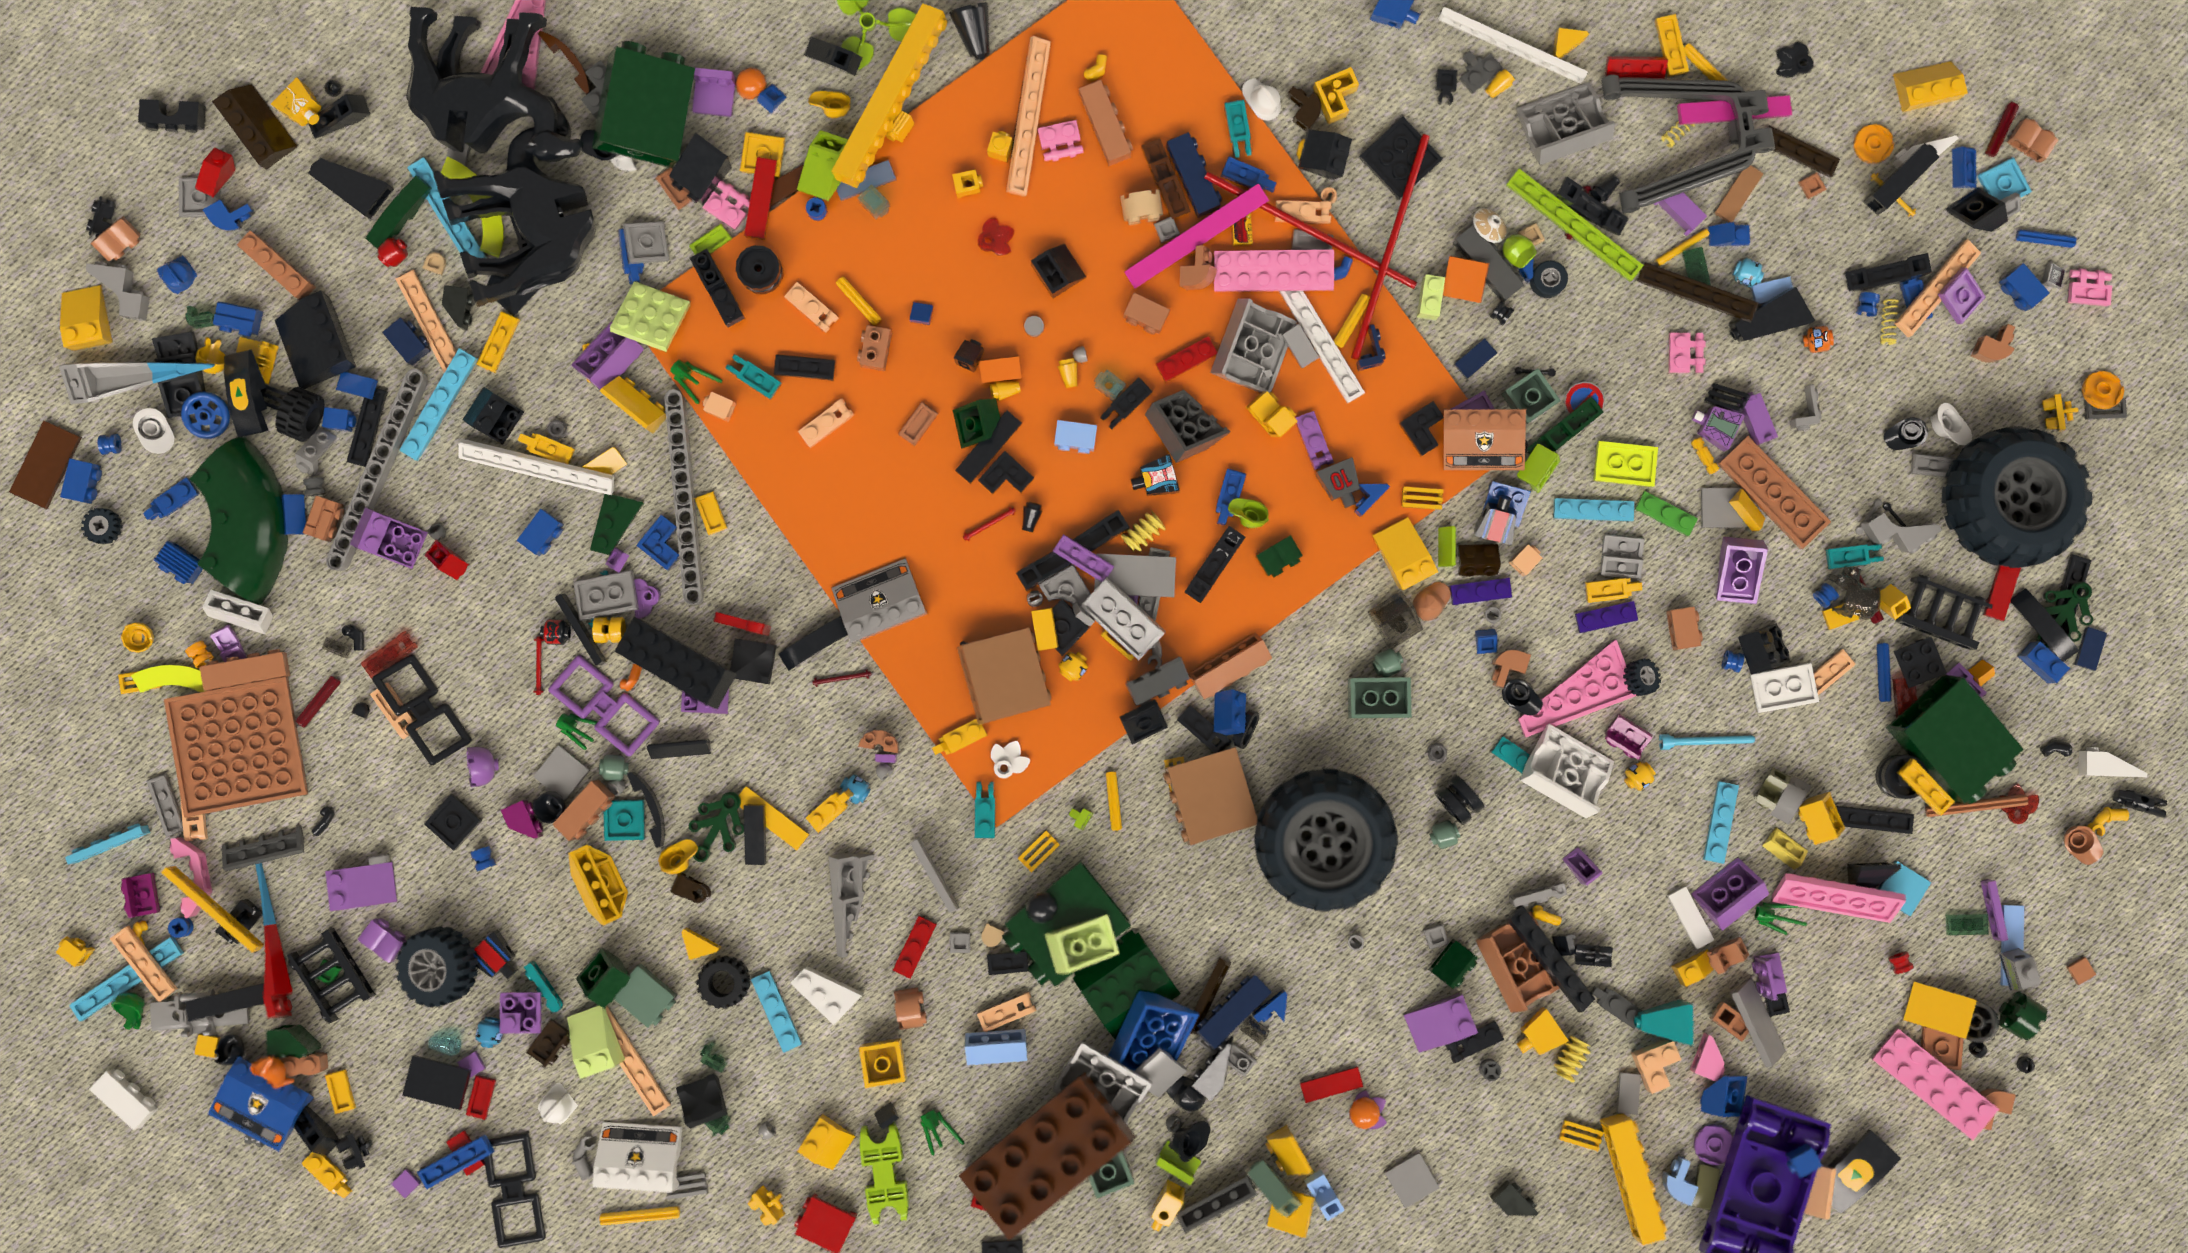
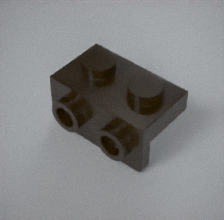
[1458,544,1501,577]
[526,1018,570,1069]

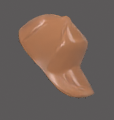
[1412,582,1451,621]
[2064,826,2103,865]

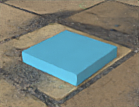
[1977,157,2032,200]
[1878,861,1931,916]

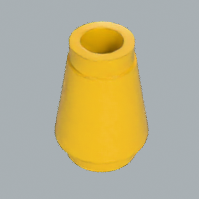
[1485,69,1515,99]
[1058,358,1078,388]
[990,381,1020,401]

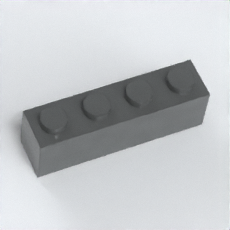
[1453,224,1524,302]
[1176,1176,1258,1233]

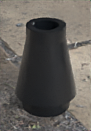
[1591,175,1620,203]
[1022,502,1043,532]

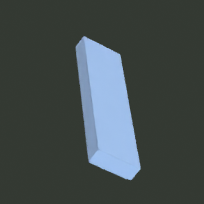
[2000,905,2024,986]

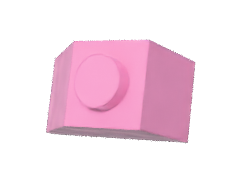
[1690,1033,1725,1082]

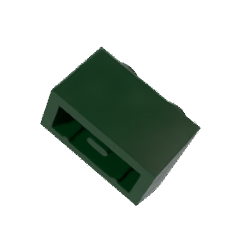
[1428,939,1478,989]
[266,1024,321,1058]

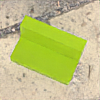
[1517,444,1560,493]
[1155,1141,1201,1185]

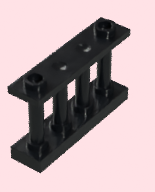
[1895,575,1993,650]
[287,928,376,1024]

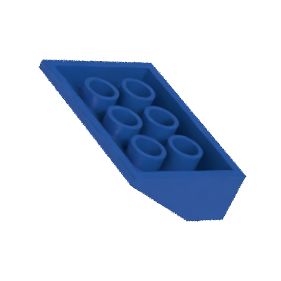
[1108,991,1199,1071]

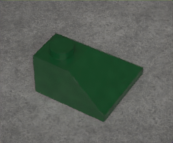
[953,398,1000,449]

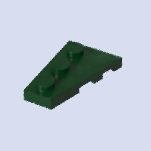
[590,494,644,555]

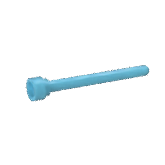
[1659,734,1755,750]

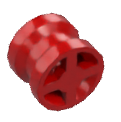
[1888,951,1914,974]

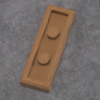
[1714,165,1764,223]

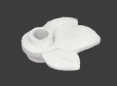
[991,741,1030,778]

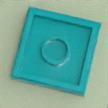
[604,800,645,841]

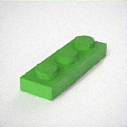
[1635,491,1698,537]

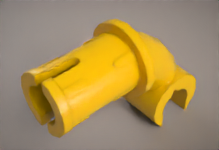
[2087,807,2129,836]

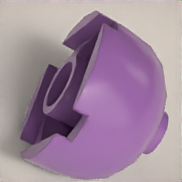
[467,747,499,787]

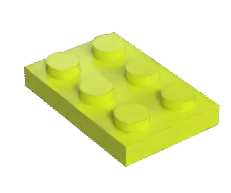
[1593,441,1658,487]

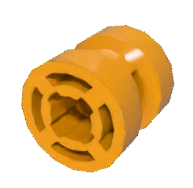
[185,641,214,668]

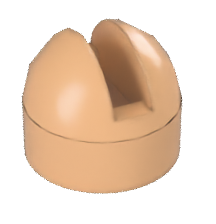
[1321,187,1337,204]

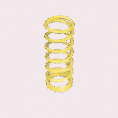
[1661,122,1695,148]
[1880,299,1899,345]

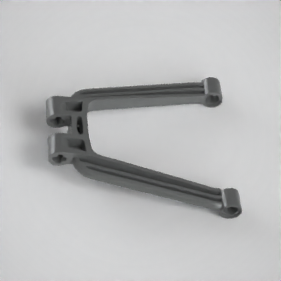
[1601,75,1775,213]

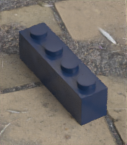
[1166,132,1222,218]
[1195,975,1272,1049]

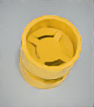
[592,617,626,643]

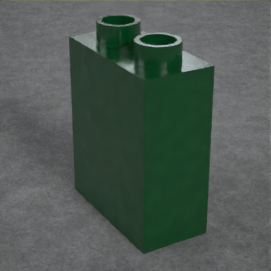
[592,41,695,168]
[1886,675,2024,804]
[1002,860,1131,988]

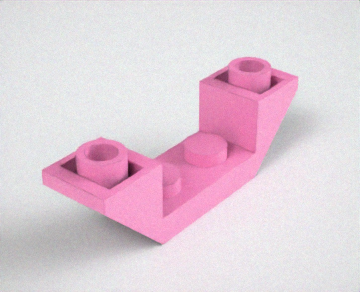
[170,837,212,918]

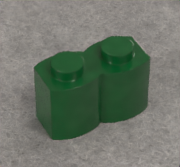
[1256,535,1303,578]

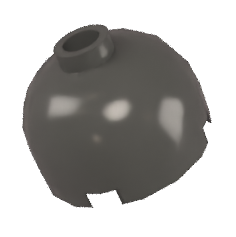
[1966,1002,2000,1043]

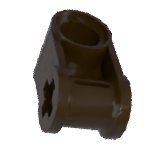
[670,873,711,903]

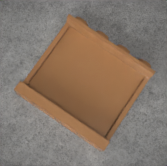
[957,628,1051,725]
[1163,747,1257,845]

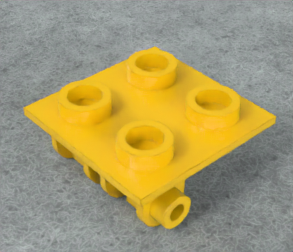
[236,337,279,384]

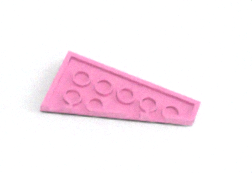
[480,0,546,90]
[1518,640,1636,737]

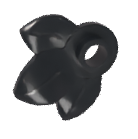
[1776,41,1814,78]

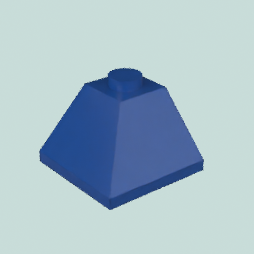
[1700,1075,1748,1117]

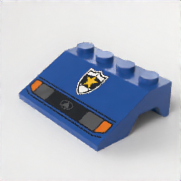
[208,1057,314,1152]

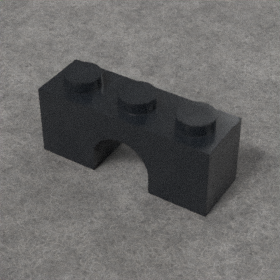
[138,99,206,133]

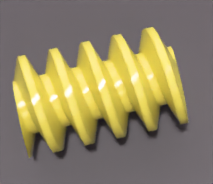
[1121,511,1166,552]
[1553,1036,1591,1082]

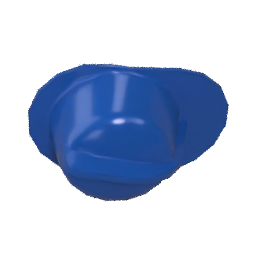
[157,256,197,294]

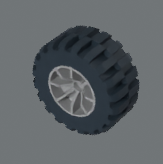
[396,926,478,1008]

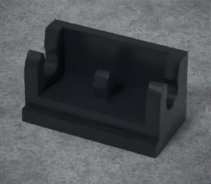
[214,899,263,944]

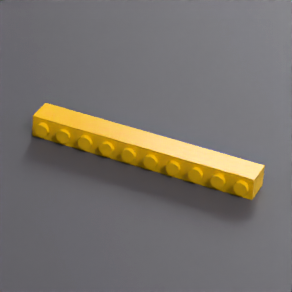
[832,3,947,188]

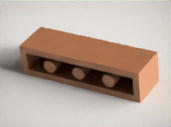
[1079,80,1133,166]
[237,230,316,300]
[1188,633,1272,700]
[200,649,290,691]

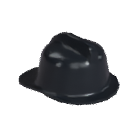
[1169,1121,1211,1162]

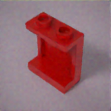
[794,1193,858,1253]

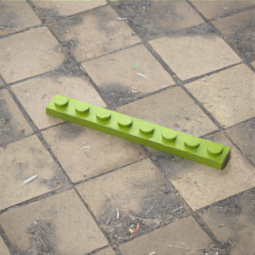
[1506,169,1644,282]

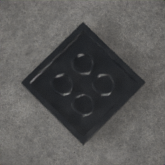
[1359,116,1443,200]

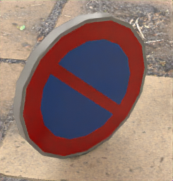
[1564,381,1605,414]

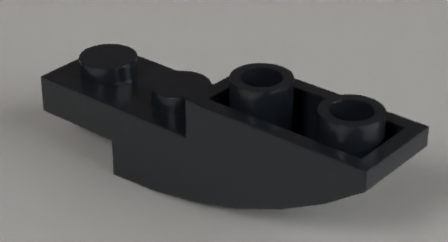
[690,249,745,327]

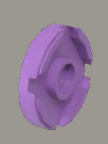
[1693,1124,1733,1166]

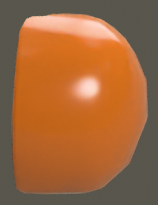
[735,68,767,100]
[1349,1097,1380,1129]

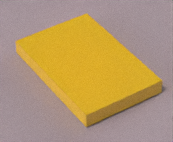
[1903,982,1977,1039]

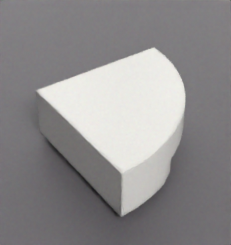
[611,155,637,172]

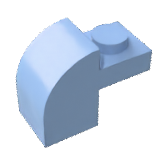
[1662,1156,1698,1206]
[1304,1170,1345,1221]

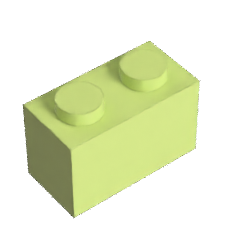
[1417,274,1445,320]

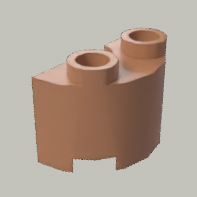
[858,730,900,753]
[894,987,927,1030]

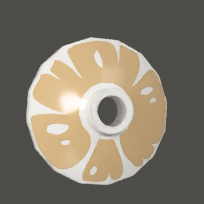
[1473,208,1507,243]

